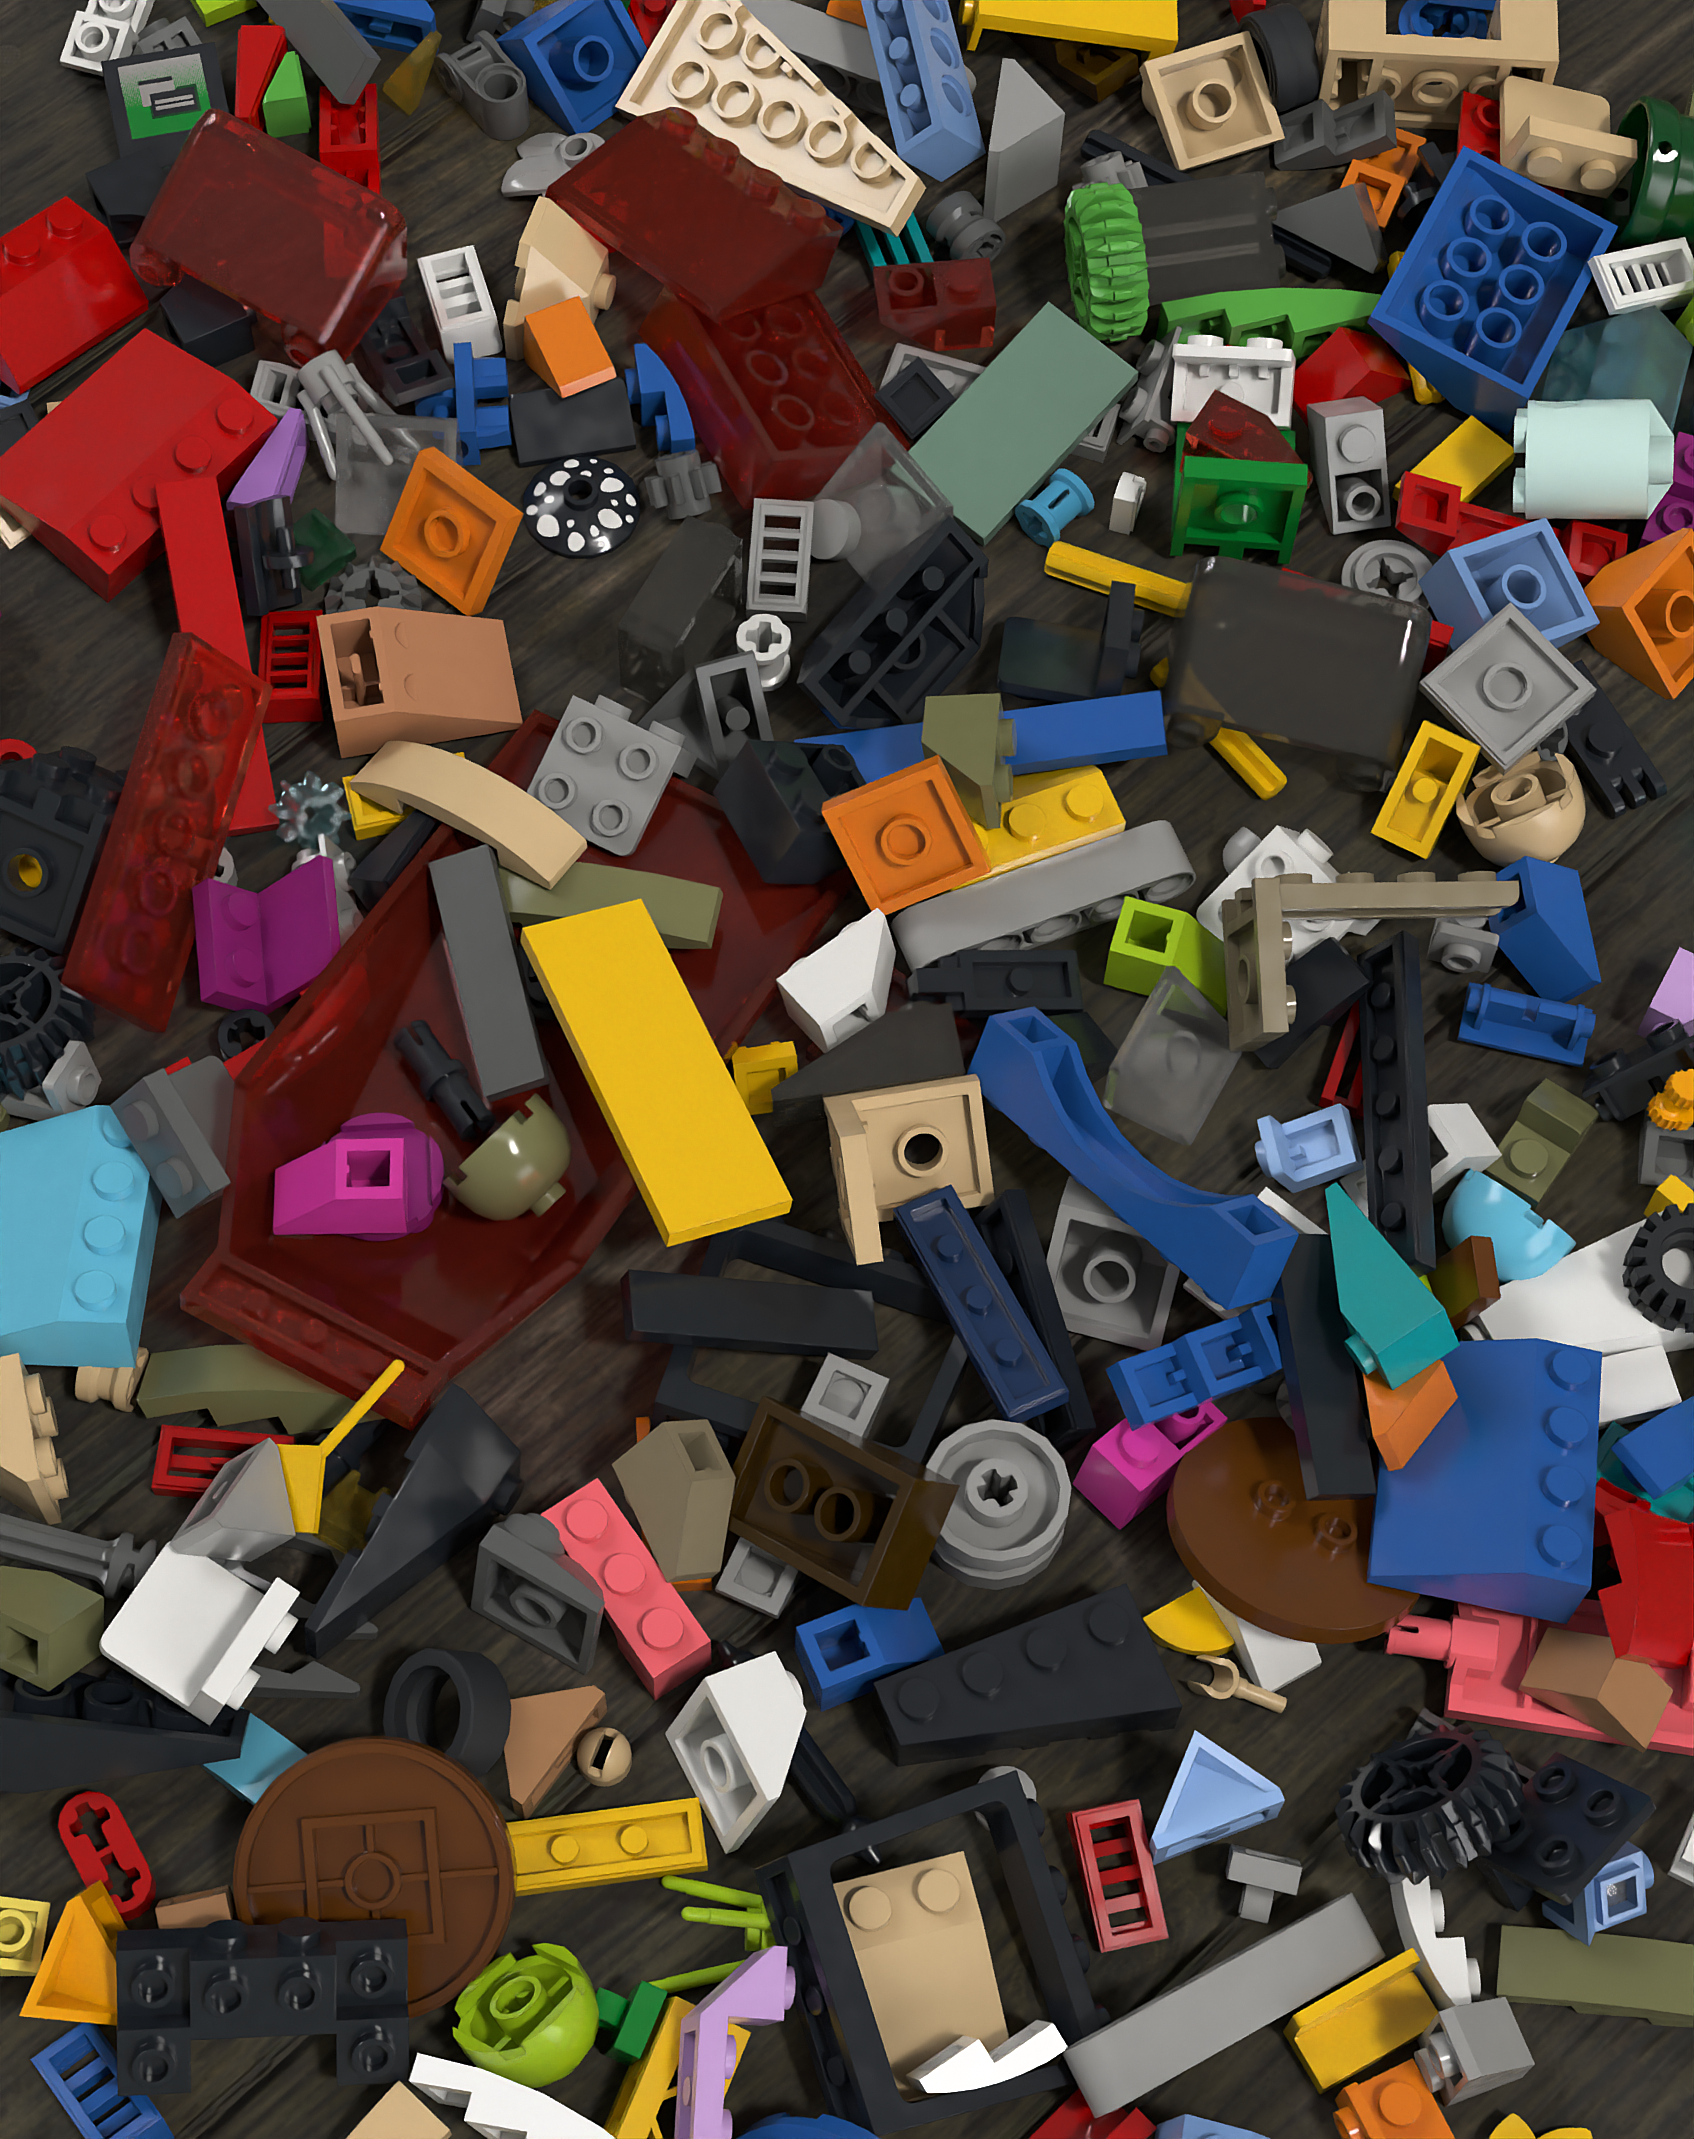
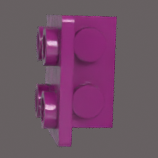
[192,855,342,1015]

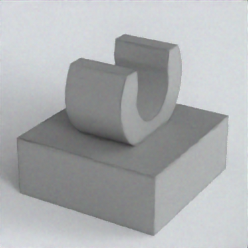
[1225,1844,1302,1923]

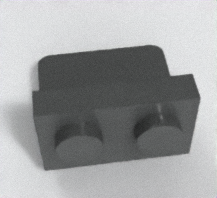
[110,1056,278,1219]

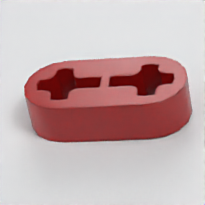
[58,1791,156,1921]

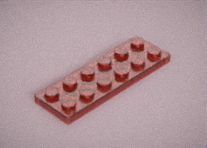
[60,632,273,1033]

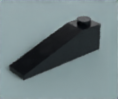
[304,1383,525,1660]
[0,1668,250,1795]

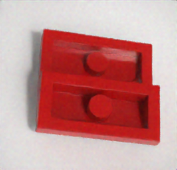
[1598,1507,1694,1670]

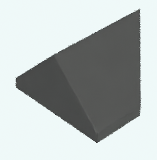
[636,650,774,782]

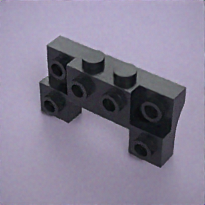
[116,1917,409,2096]

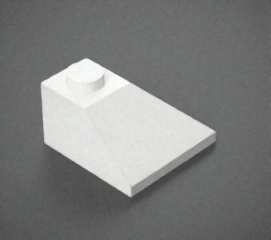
[665,1651,807,1854]

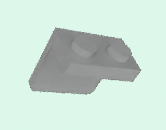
[526,695,698,857]

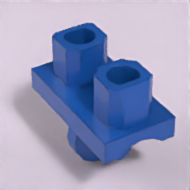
[415,342,512,466]

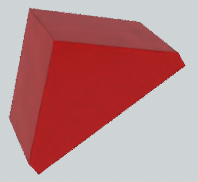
[1292,327,1412,427]

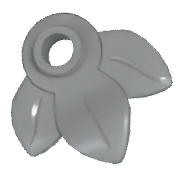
[501,132,610,214]

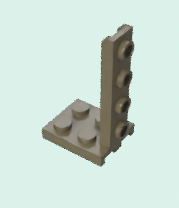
[1221,871,1519,1052]

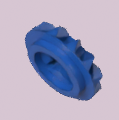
[1396,0,1488,39]

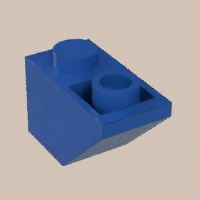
[1488,856,1602,1003]
[795,1598,945,1712]

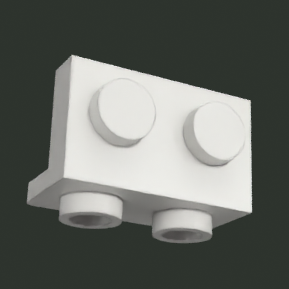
[1170,335,1296,430]

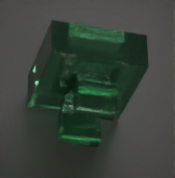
[293,507,357,592]

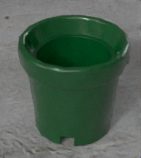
[1602,95,1694,250]

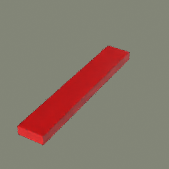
[154,475,280,838]

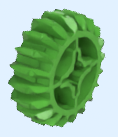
[1063,182,1150,343]

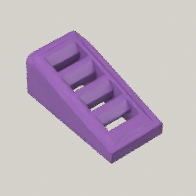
[226,408,310,510]

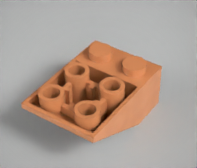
[316,606,523,758]

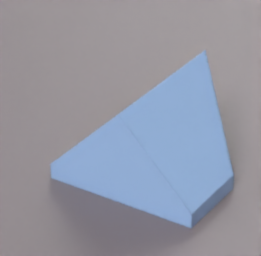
[1149,1730,1285,1865]

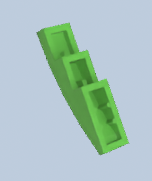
[1156,288,1388,365]

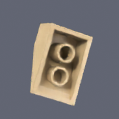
[833,1851,1009,2102]

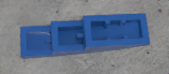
[1106,1300,1351,1431]

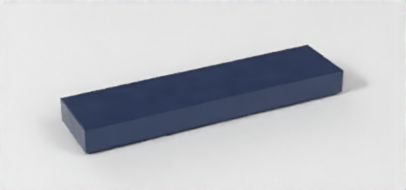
[893,1184,1069,1423]

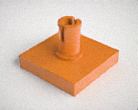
[380,446,524,616]
[821,754,991,915]

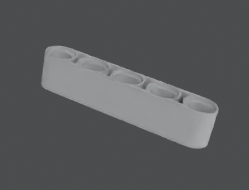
[740,0,977,118]
[891,820,1196,974]
[1061,1892,1386,2118]

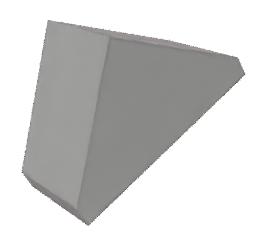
[169,1437,296,1562]

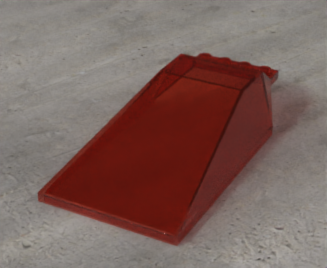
[180,709,855,1431]

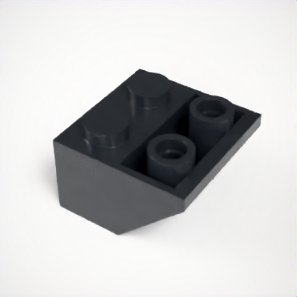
[713,740,867,885]

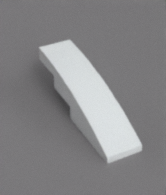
[409,2053,615,2139]

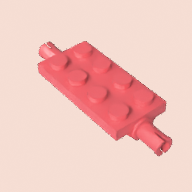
[1384,1599,1694,1756]

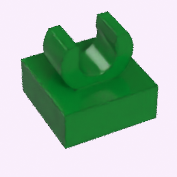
[595,1980,668,2066]

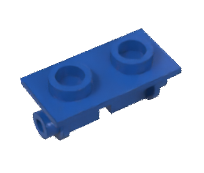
[1457,982,1596,1068]

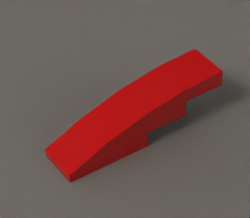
[319,83,384,279]

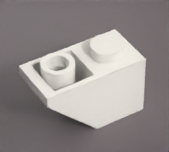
[776,908,896,1061]

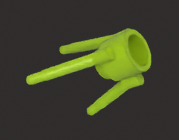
[647,1875,777,1993]

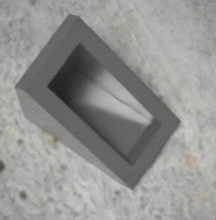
[1272,182,1389,274]

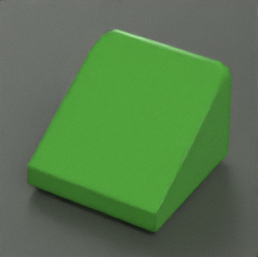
[262,51,311,138]

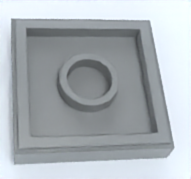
[1418,602,1597,776]

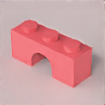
[541,1478,712,1701]

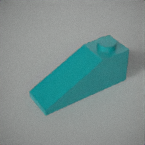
[1325,1182,1460,1390]

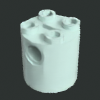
[1513,399,1674,520]

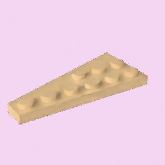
[615,0,926,237]

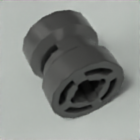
[926,190,1006,273]

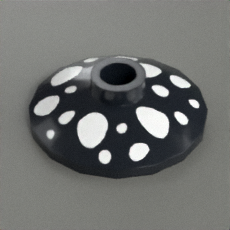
[523,456,640,559]

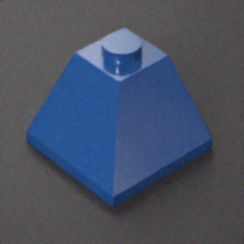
[496,0,648,136]

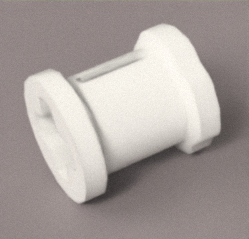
[736,614,791,692]

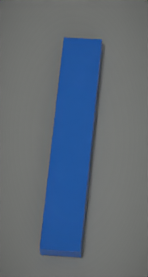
[794,690,1168,784]

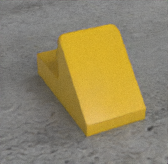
[1370,720,1481,859]

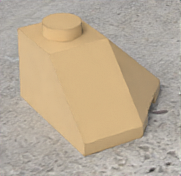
[503,196,616,361]

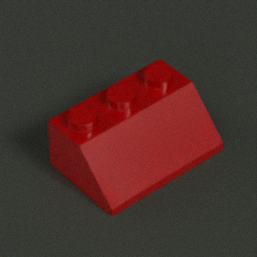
[0,196,149,395]

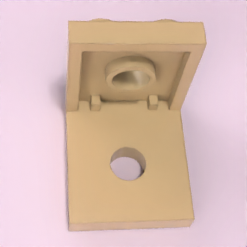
[823,1074,995,1265]

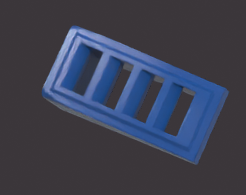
[30,2022,174,2139]

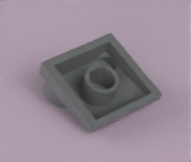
[471,1513,605,1676]

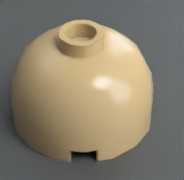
[1456,751,1585,868]

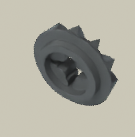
[324,556,422,614]

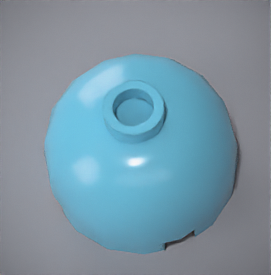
[1442,1168,1576,1286]

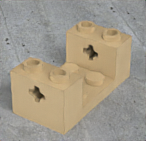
[1314,0,1559,130]

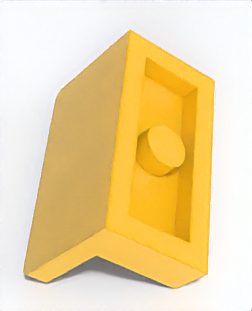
[1283,1948,1438,2094]

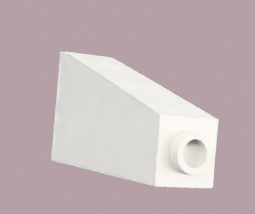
[1459,1211,1694,1357]

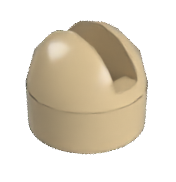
[576,1727,632,1787]

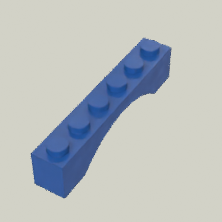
[967,1006,1300,1310]

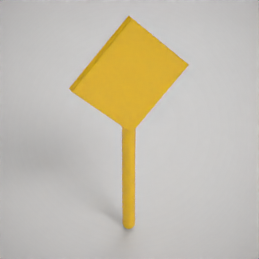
[276,1360,405,1534]

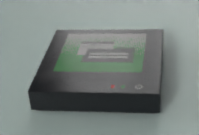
[101,42,238,170]

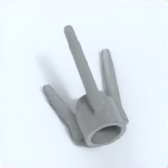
[296,350,421,480]

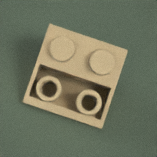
[0,1353,69,1525]

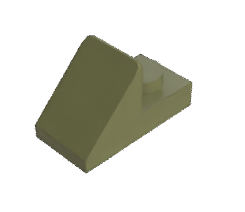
[1482,1078,1600,1212]

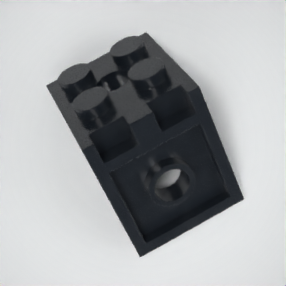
[0,746,170,955]

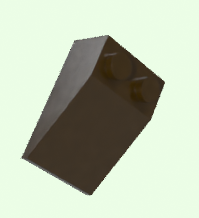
[727,1396,960,1611]

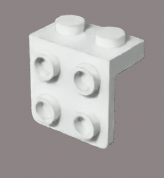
[1196,825,1381,969]
[99,1541,300,1726]

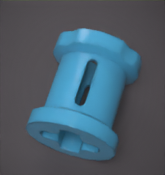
[1015,469,1095,547]

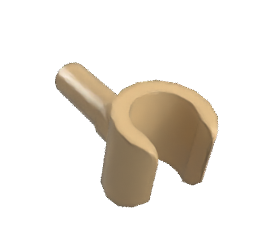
[1187,1654,1287,1714]

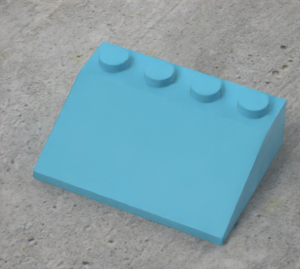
[0,1105,163,1368]

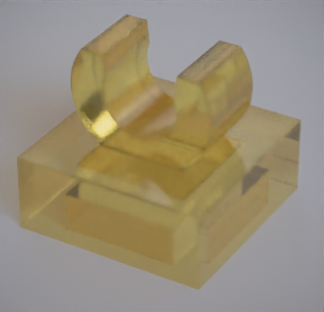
[310,1470,391,1554]

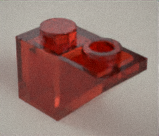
[873,257,997,351]

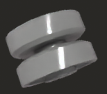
[926,1419,1071,1590]

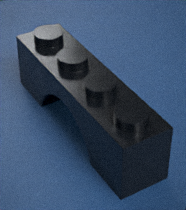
[85,147,258,368]

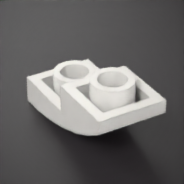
[60,0,155,76]
[1390,1876,1481,2012]

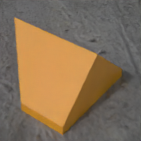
[19,1880,128,2026]

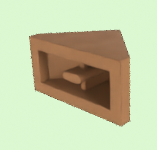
[1518,1627,1673,1753]
[504,1685,607,1821]

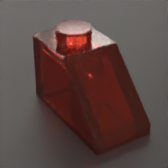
[1179,389,1313,491]

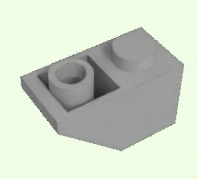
[1306,396,1391,535]
[1414,1997,1535,2107]

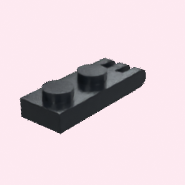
[1564,660,1667,819]

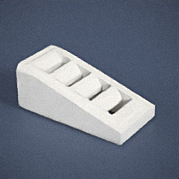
[1588,237,1694,315]
[417,245,503,364]

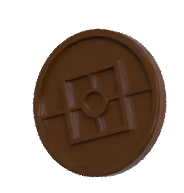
[1166,1417,1421,1644]
[233,1736,517,2019]

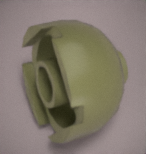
[442,1093,572,1221]

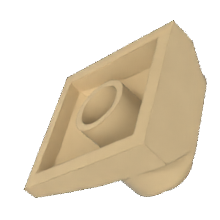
[1139,31,1285,172]

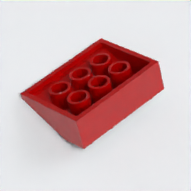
[0,328,278,603]

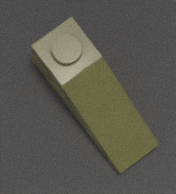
[0,1566,104,1692]

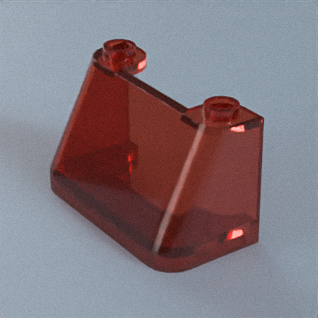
[129,108,407,367]

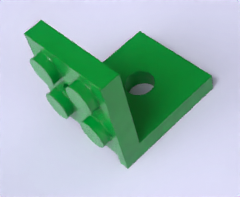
[1170,422,1308,564]

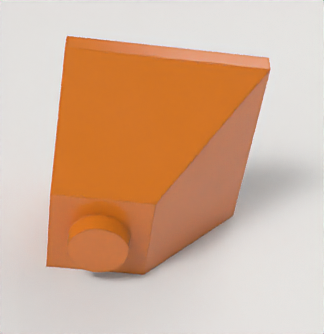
[1583,528,1694,700]

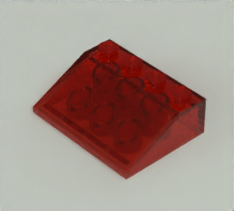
[545,107,844,322]
[638,276,911,509]

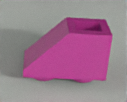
[273,1138,408,1235]
[1073,1402,1228,1530]

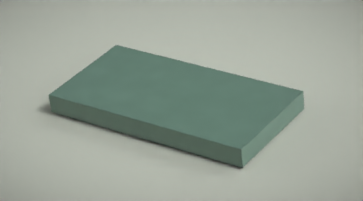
[894,301,1138,547]

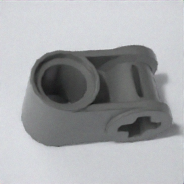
[434,30,530,141]

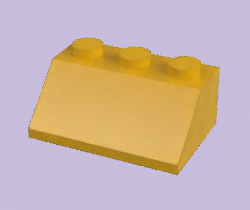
[939,765,1126,896]

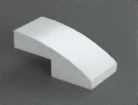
[906,2020,1068,2093]

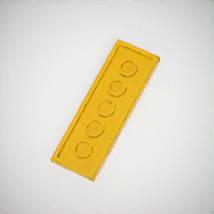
[520,898,793,1247]

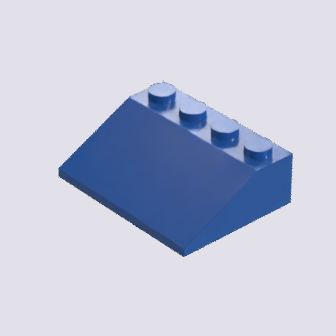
[1367,146,1618,435]
[1367,1338,1602,1624]

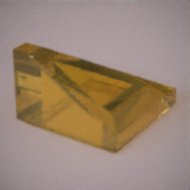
[382,30,442,116]

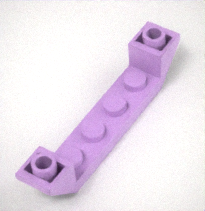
[674,1946,795,2139]

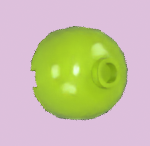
[452,1943,599,2089]

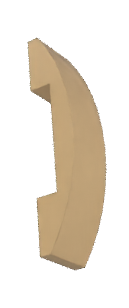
[350,741,588,890]

